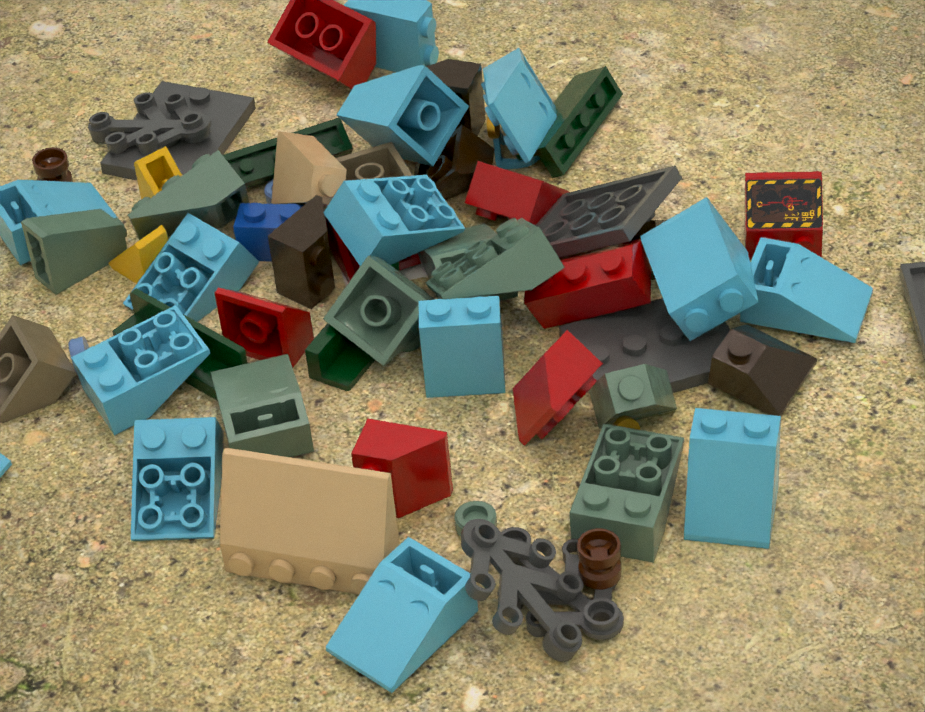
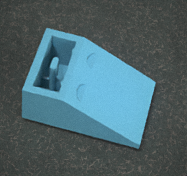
[481,48,557,163]
[324,175,466,266]
[0,180,118,265]
[123,213,259,322]
[740,237,873,343]
[71,305,210,436]
[131,417,224,541]
[325,537,478,693]

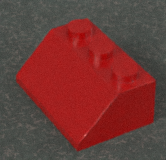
[267,0,376,89]
[524,239,651,329]

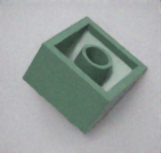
[323,255,435,366]

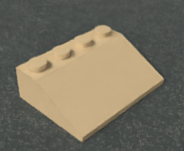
[220,447,400,595]

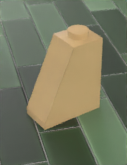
[271,132,347,207]

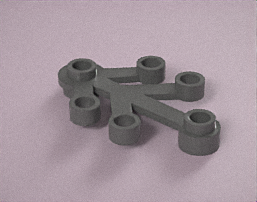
[88,92,211,154]
[461,519,583,662]
[497,527,624,640]

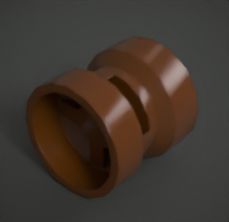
[32,147,73,182]
[577,528,622,590]

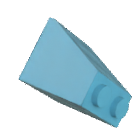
[344,0,439,72]
[337,65,469,166]
[640,197,758,341]
[419,296,505,398]
[684,408,781,549]

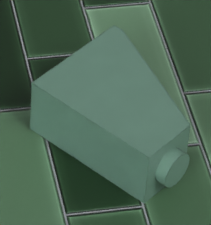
[21,209,127,295]
[589,364,677,429]

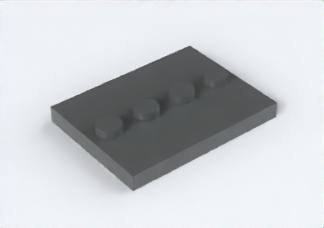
[100,81,256,180]
[535,166,682,258]
[559,298,730,393]

